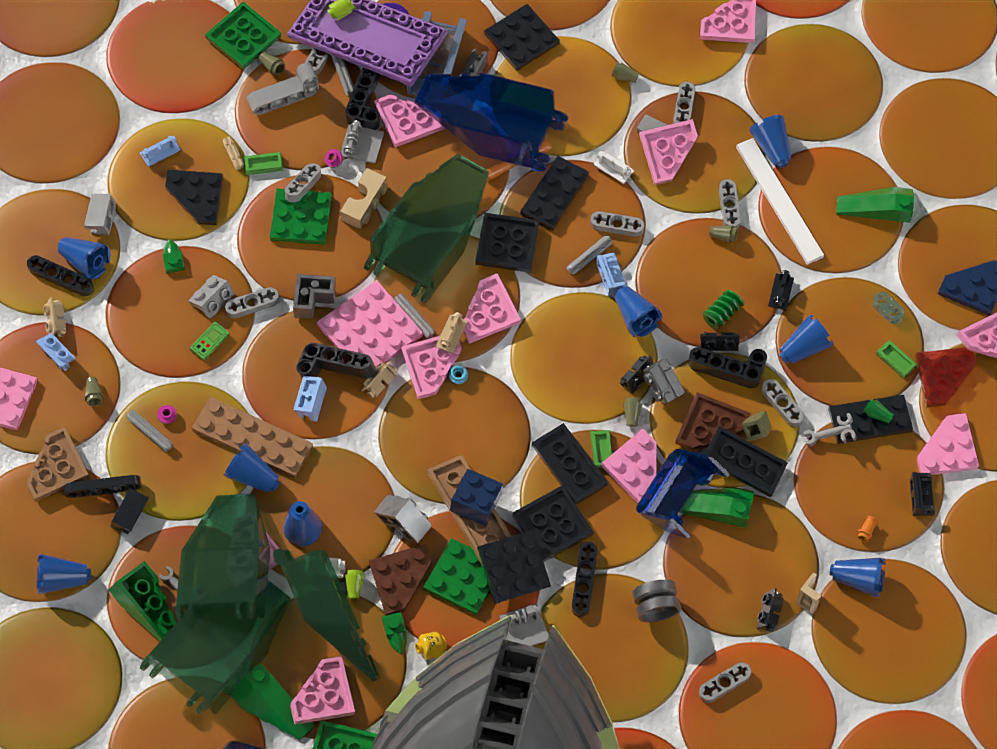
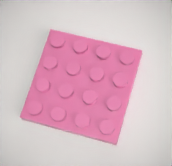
[317,280,423,379]

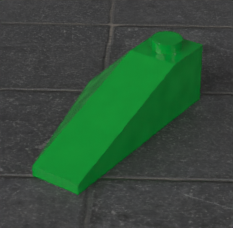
[836,187,914,223]
[669,487,754,528]
[108,561,181,646]
[231,663,315,740]

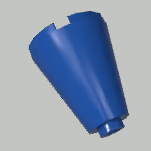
[749,114,791,168]
[58,237,111,279]
[615,286,662,337]
[779,315,834,364]
[224,443,280,493]
[283,501,322,547]
[37,554,91,594]
[829,558,886,597]

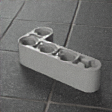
[247,63,319,115]

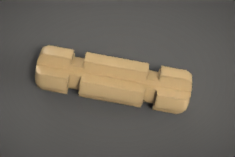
[223,137,244,170]

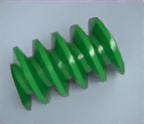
[703,290,744,330]

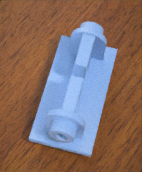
[140,136,181,167]
[36,333,75,371]

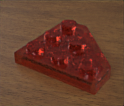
[915,347,976,408]

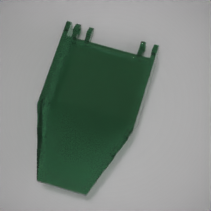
[364,154,489,303]
[175,494,270,621]
[273,549,380,681]
[140,575,291,715]

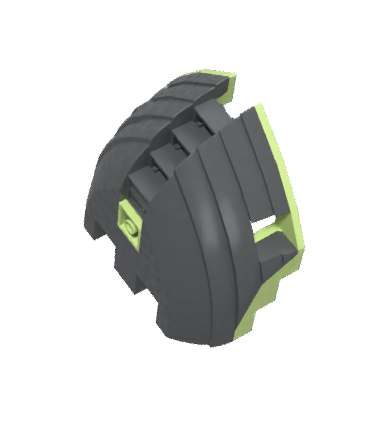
[372,615,620,749]

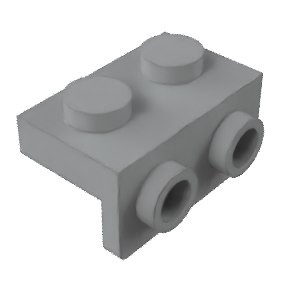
[188,275,235,319]

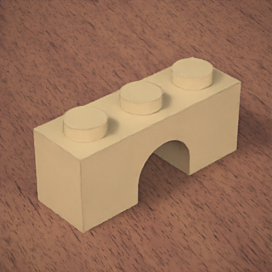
[340,168,388,229]

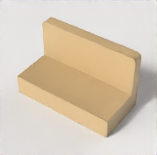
[796,572,821,615]

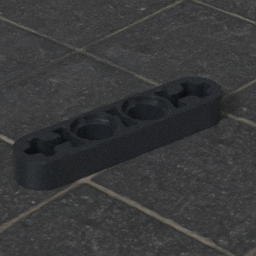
[27,255,94,297]
[64,475,141,498]
[572,542,597,617]

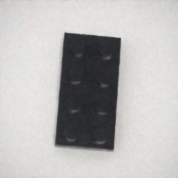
[520,155,589,231]
[828,395,913,444]
[531,423,608,505]
[702,426,788,497]

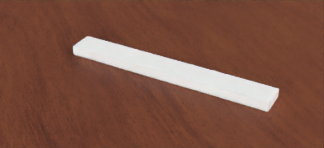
[736,138,824,265]

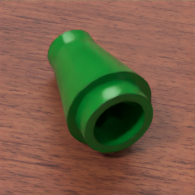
[863,399,894,424]

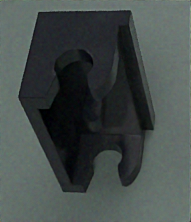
[910,472,935,516]
[110,488,149,534]

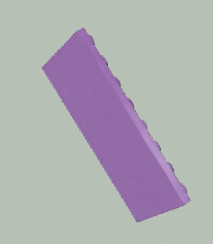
[287,0,448,87]

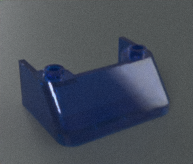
[636,449,729,539]

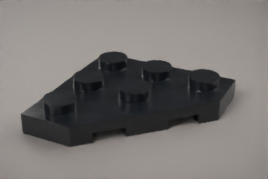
[165,170,223,226]

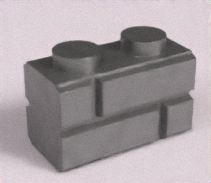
[643,358,685,404]

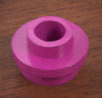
[325,149,343,167]
[157,405,177,424]

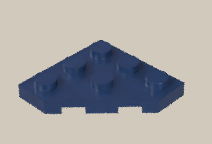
[937,260,997,316]

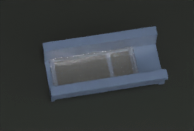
[403,11,467,101]

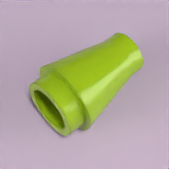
[345,570,365,600]

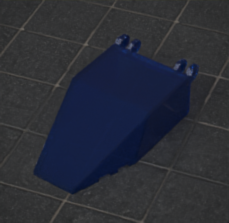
[414,73,569,172]

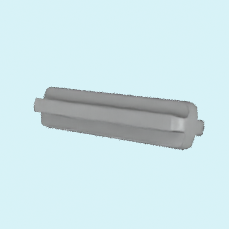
[331,55,354,96]
[567,236,613,275]
[395,294,435,339]
[127,410,173,452]

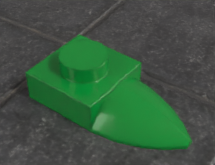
[163,239,185,274]
[382,612,407,654]

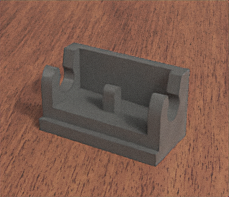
[456,49,488,91]

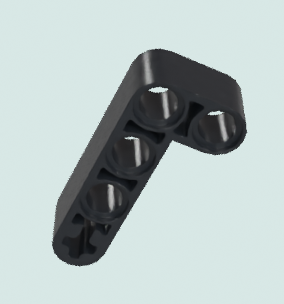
[346,67,380,130]
[296,343,377,379]
[688,347,767,389]

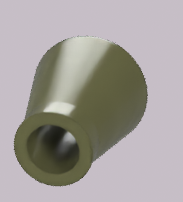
[259,52,285,76]
[611,62,639,83]
[709,225,738,243]
[85,377,104,407]
[623,397,642,427]

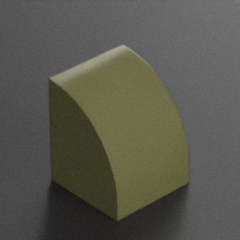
[742,410,772,441]

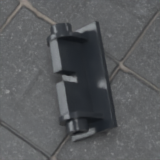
[768,270,794,311]
[700,332,740,351]
[620,355,654,394]
[757,588,784,632]

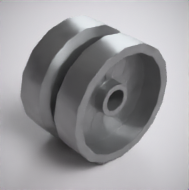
[632,579,681,623]

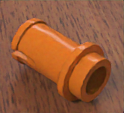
[857,516,878,542]

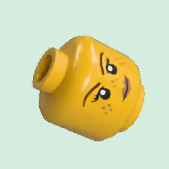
[415,632,447,660]

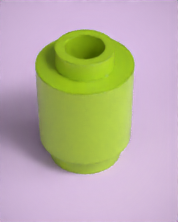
[328,0,355,21]

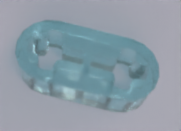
[872,292,904,324]

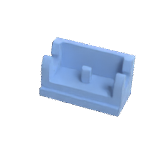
[596,253,627,296]
[293,376,327,422]

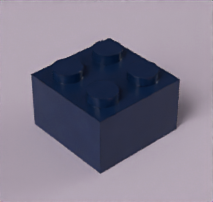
[450,469,503,526]

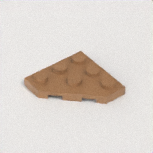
[27,427,89,502]

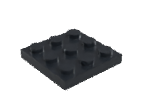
[484,4,560,71]
[475,212,540,273]
[512,485,594,562]
[477,529,551,604]

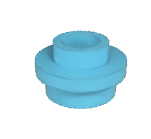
[449,365,468,384]

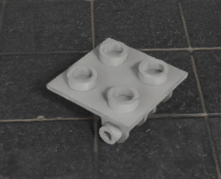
[341,121,384,164]
[499,604,549,646]

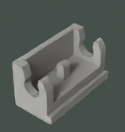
[84,194,117,236]

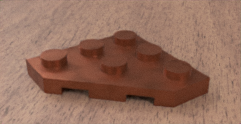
[675,392,751,451]
[369,544,431,616]

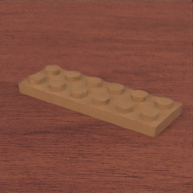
[192,396,313,478]
[427,455,511,566]

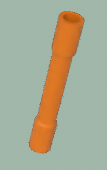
[482,140,552,181]

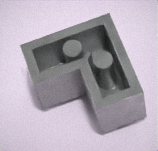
[293,274,336,319]
[374,495,432,543]

